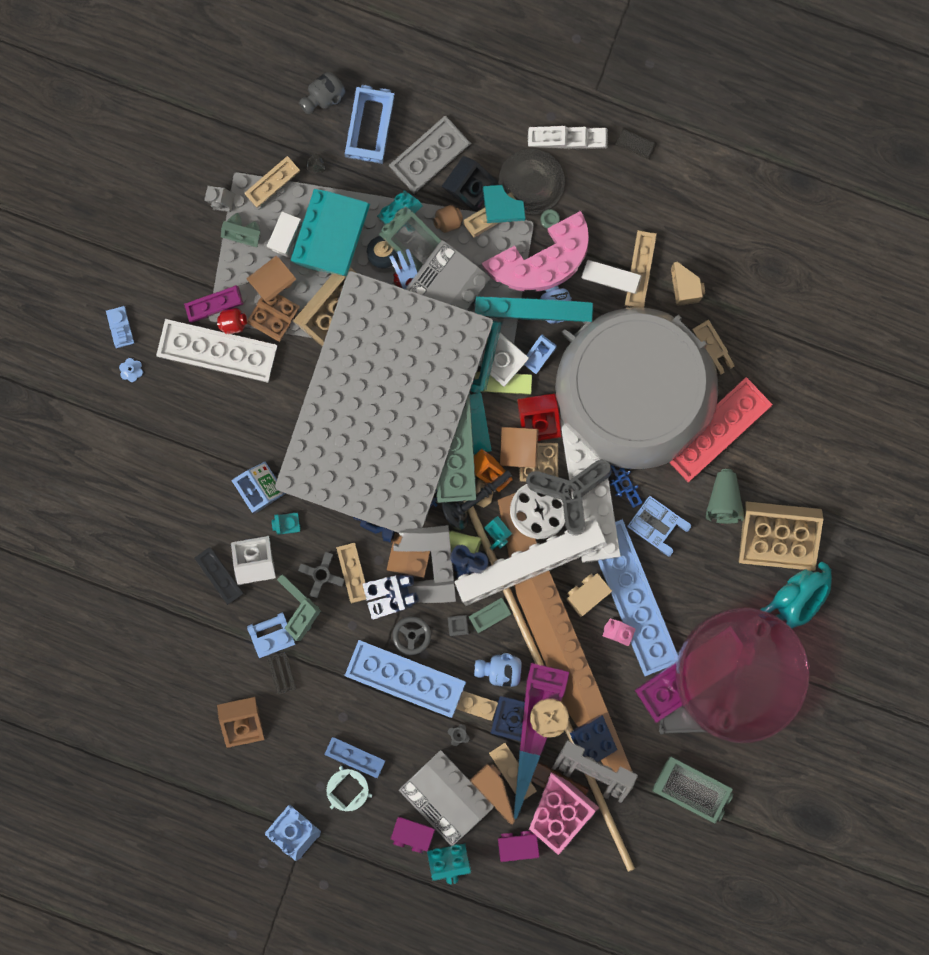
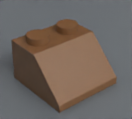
[387,533,430,579]
[217,697,264,748]

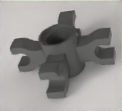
[298,552,344,599]

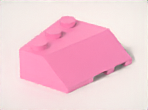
[529,772,599,855]

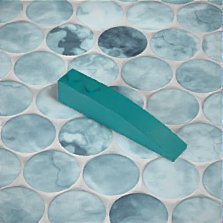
[475,297,593,322]

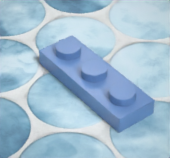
[324,737,385,778]

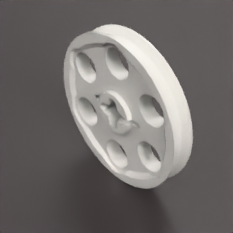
[510,484,565,539]

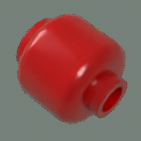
[217,308,247,334]

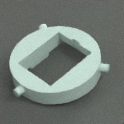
[327,766,372,811]

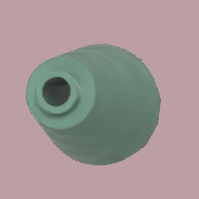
[706,469,744,524]

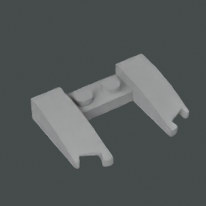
[393,526,456,603]
[552,741,638,803]

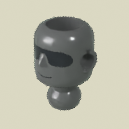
[299,72,345,114]

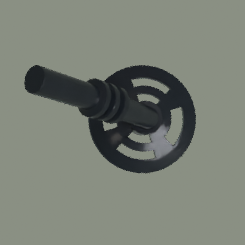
[442,470,512,530]

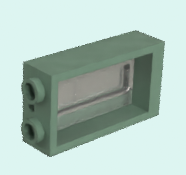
[379,207,441,272]
[652,757,733,823]

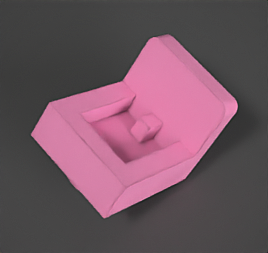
[602,619,636,646]

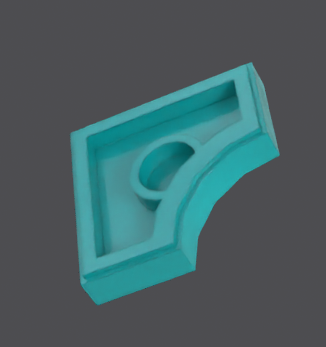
[483,185,525,223]

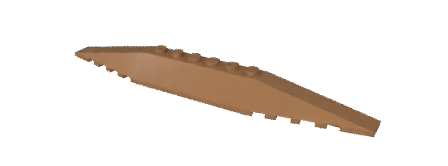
[498,493,633,773]

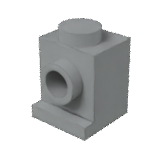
[204,186,235,212]

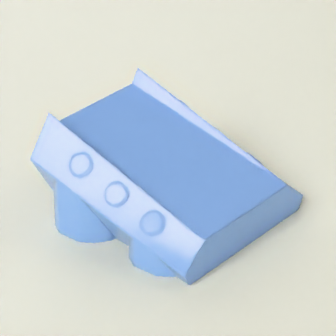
[265,805,321,861]

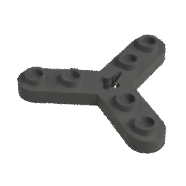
[526,460,612,535]

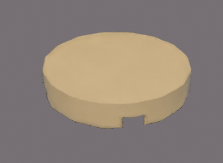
[531,698,569,737]

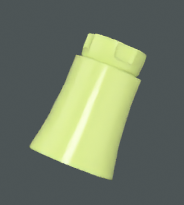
[449,530,482,554]

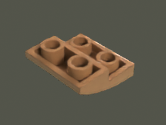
[246,255,297,302]
[247,294,300,342]
[500,427,538,468]

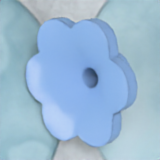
[119,358,143,382]

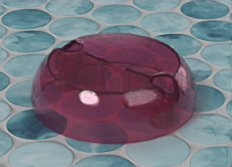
[675,607,809,743]

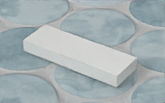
[582,260,642,294]

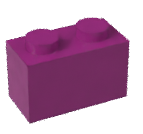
[391,817,435,854]
[498,831,539,862]

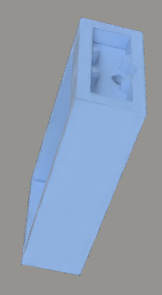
[345,85,394,164]

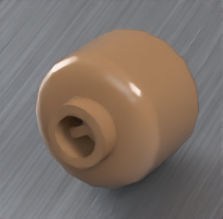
[433,205,463,233]

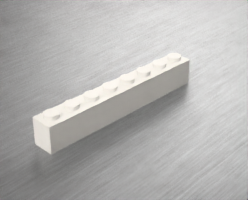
[454,520,608,606]

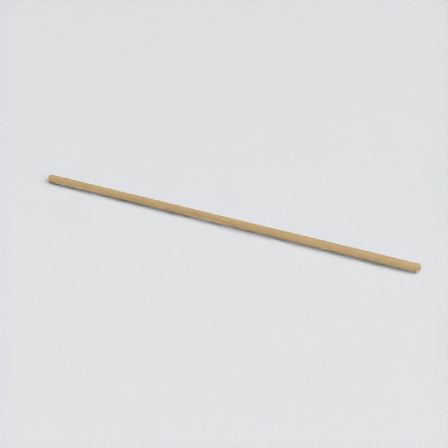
[463,501,635,872]

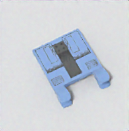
[627,496,691,556]

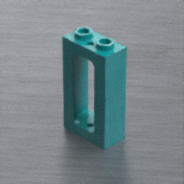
[470,320,502,393]

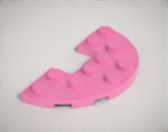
[481,211,588,291]

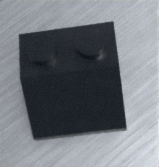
[442,156,498,212]

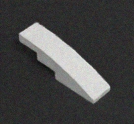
[528,126,608,148]

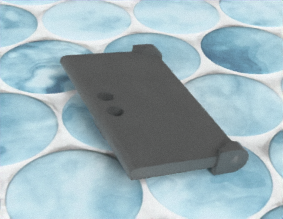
[659,698,718,735]

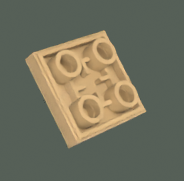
[520,443,558,482]

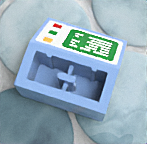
[231,462,286,514]

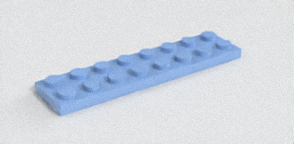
[598,519,679,677]

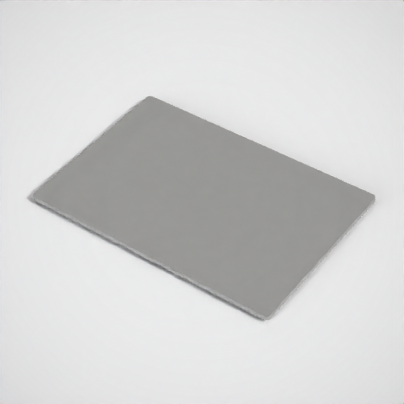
[275,271,493,533]

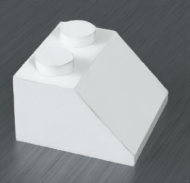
[231,536,276,585]

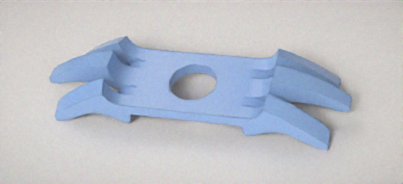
[390,249,417,289]

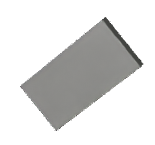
[389,115,471,194]

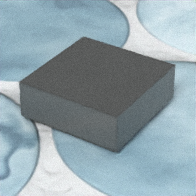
[448,615,469,636]

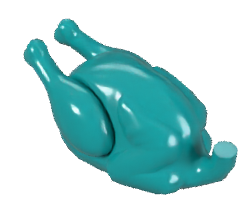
[760,562,832,628]

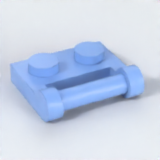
[247,612,295,659]

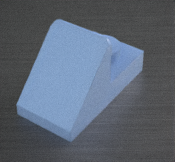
[524,335,557,374]

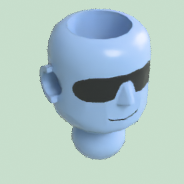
[474,653,522,687]

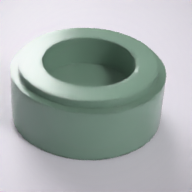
[541,210,560,229]

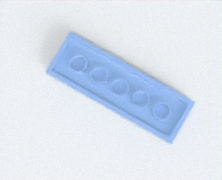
[345,640,466,718]

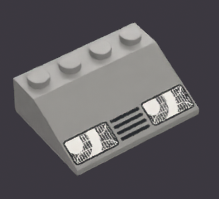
[405,240,490,310]
[399,750,494,846]

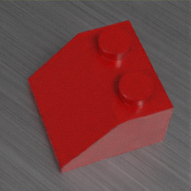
[517,394,561,441]

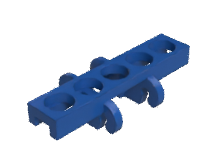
[610,465,642,508]

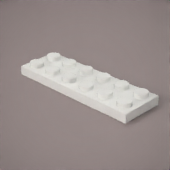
[156,319,277,383]

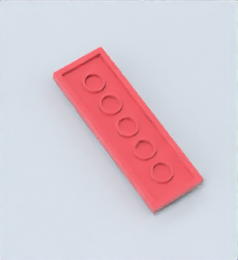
[669,377,773,483]

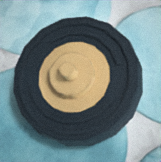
[366,236,399,268]

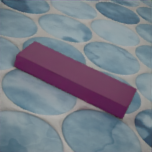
[184,285,244,323]

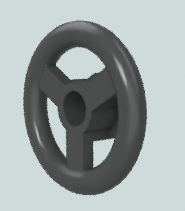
[393,616,431,655]

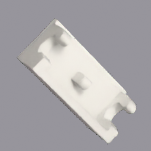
[267,212,303,258]

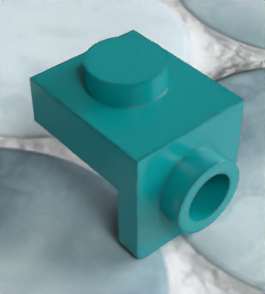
[484,516,512,550]

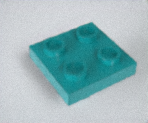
[377,191,423,232]
[427,844,471,884]

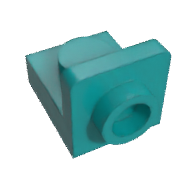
[271,513,300,535]

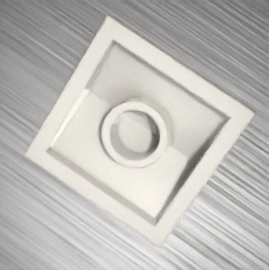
[479,333,529,387]

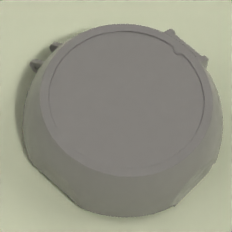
[555,307,718,469]

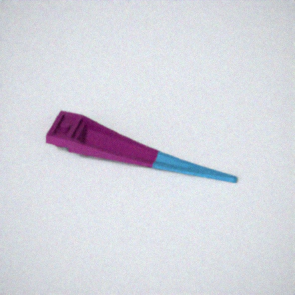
[514,663,569,819]

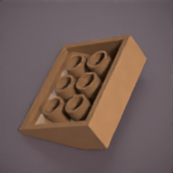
[470,764,514,824]

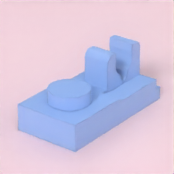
[106,306,134,348]

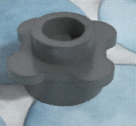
[448,724,470,746]

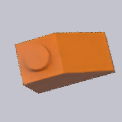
[474,449,513,492]

